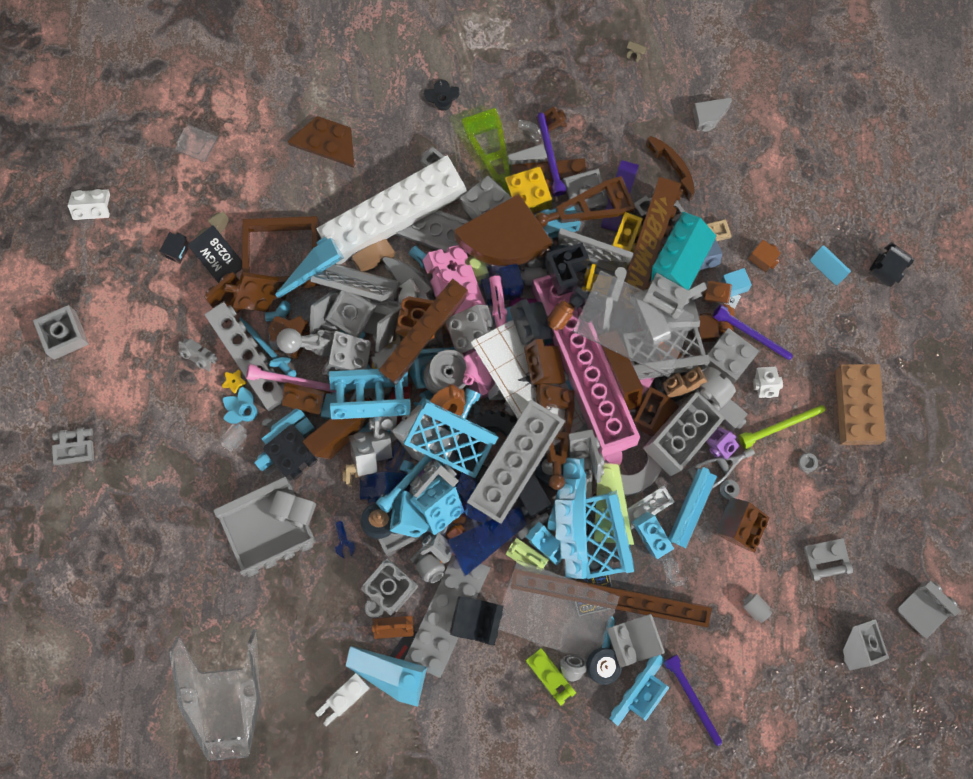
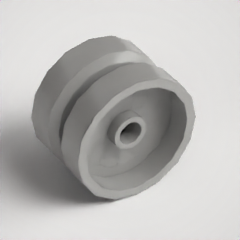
[423,350,466,395]

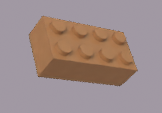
[835,364,886,445]

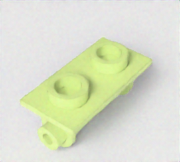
[506,538,549,573]

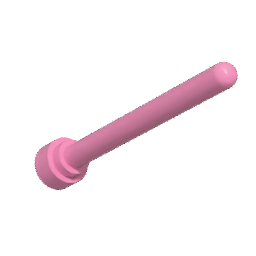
[246,364,336,392]

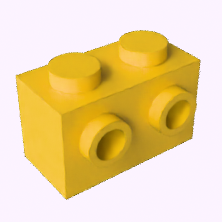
[612,212,643,253]

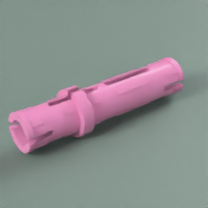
[489,276,508,329]

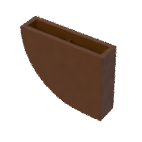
[454,194,552,266]

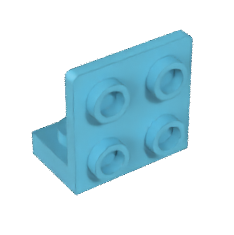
[410,476,464,535]

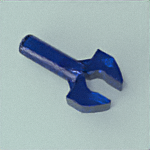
[335,521,356,559]

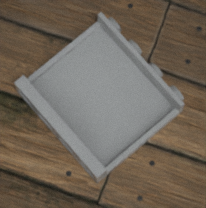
[214,477,316,577]

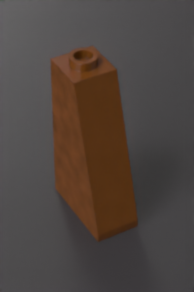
[598,331,643,410]
[303,396,373,460]

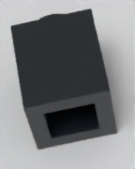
[159,232,189,264]

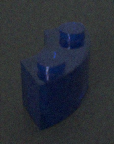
[455,472,487,524]

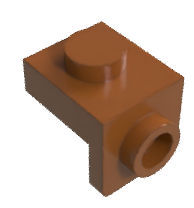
[703,281,732,304]

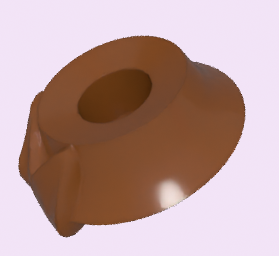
[429,384,465,422]

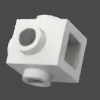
[753,367,783,398]

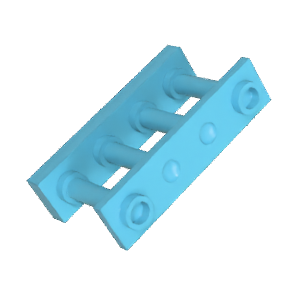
[329,369,411,419]

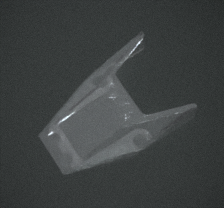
[169,629,261,761]

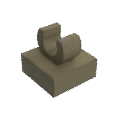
[627,41,648,62]

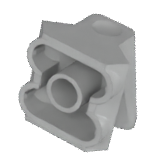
[361,559,418,616]

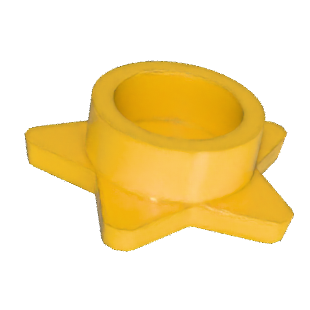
[222,370,246,394]

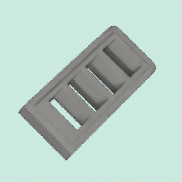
[508,144,547,166]

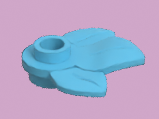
[223,387,257,424]

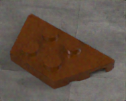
[288,116,355,168]

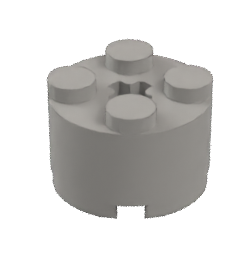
[691,367,736,411]

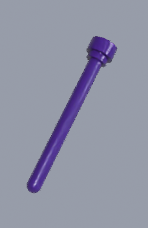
[537,112,567,197]
[712,304,793,360]
[663,654,722,746]

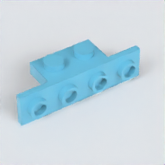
[609,655,669,726]

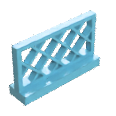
[404,399,498,478]
[668,467,717,548]
[586,490,634,579]

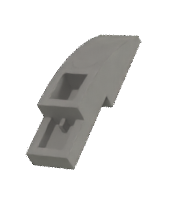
[383,257,435,301]

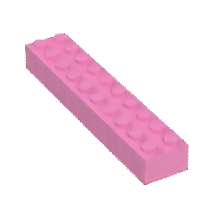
[532,275,640,457]

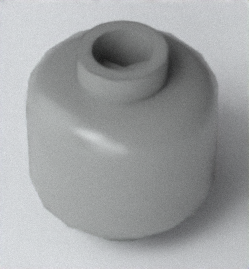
[416,553,445,583]

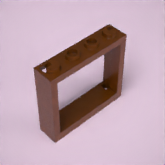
[242,216,320,289]

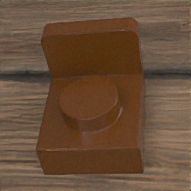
[536,106,567,132]

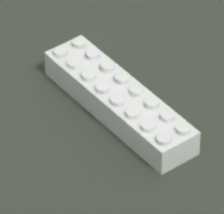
[316,155,467,265]

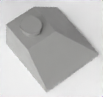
[843,619,889,671]

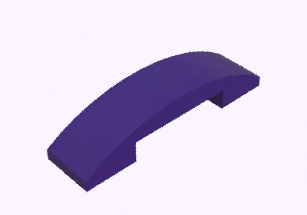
[601,160,639,232]

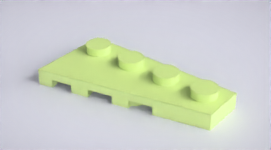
[594,463,634,545]

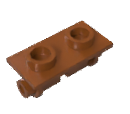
[372,616,414,639]

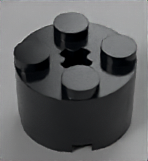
[868,242,915,287]

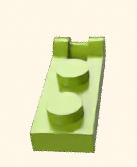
[526,648,576,706]

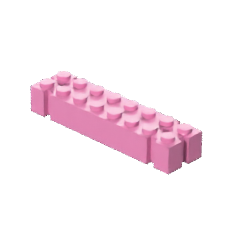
[422,245,496,400]

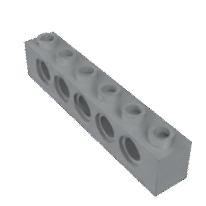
[204,302,284,412]

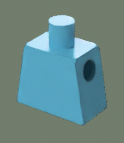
[390,491,431,537]

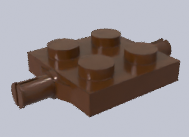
[223,272,287,312]

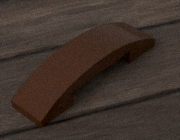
[646,136,695,201]

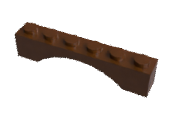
[379,278,469,385]

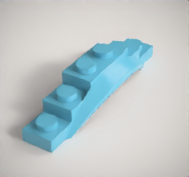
[555,458,588,579]

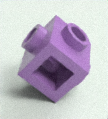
[706,426,739,460]

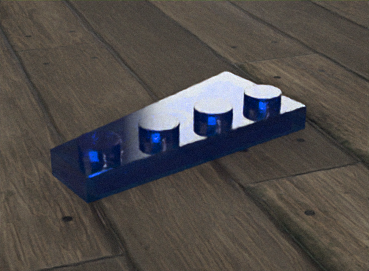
[448,507,527,577]

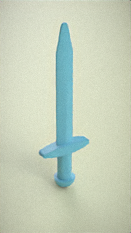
[239,318,296,377]

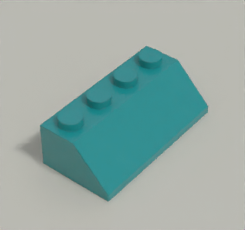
[651,212,716,291]

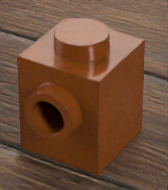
[748,239,781,272]

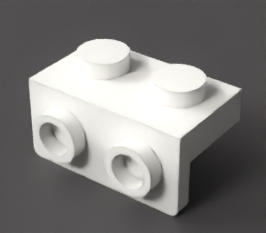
[68,189,110,220]

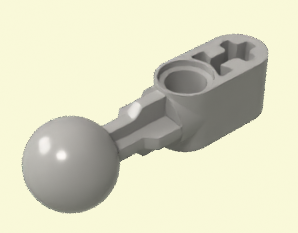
[277,328,345,356]

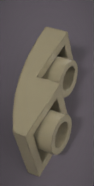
[195,211,230,238]

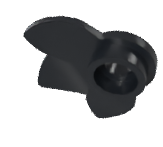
[424,79,460,111]

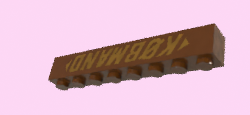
[610,177,683,330]

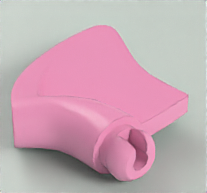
[463,352,492,388]

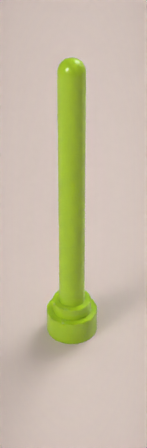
[738,405,826,449]

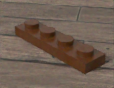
[512,158,586,181]

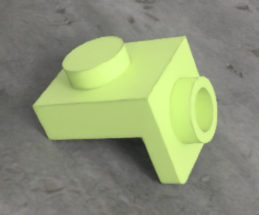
[465,256,489,285]

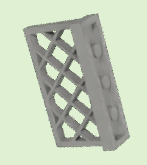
[557,228,633,274]
[311,264,399,301]
[622,327,710,380]

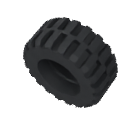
[454,410,517,484]

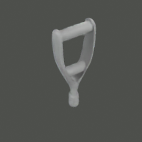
[686,447,755,489]

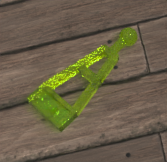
[461,108,511,196]

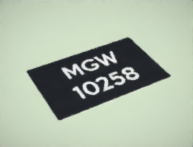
[188,225,242,283]

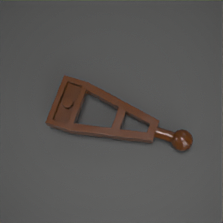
[535,176,635,228]
[536,383,575,490]

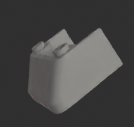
[310,289,401,352]

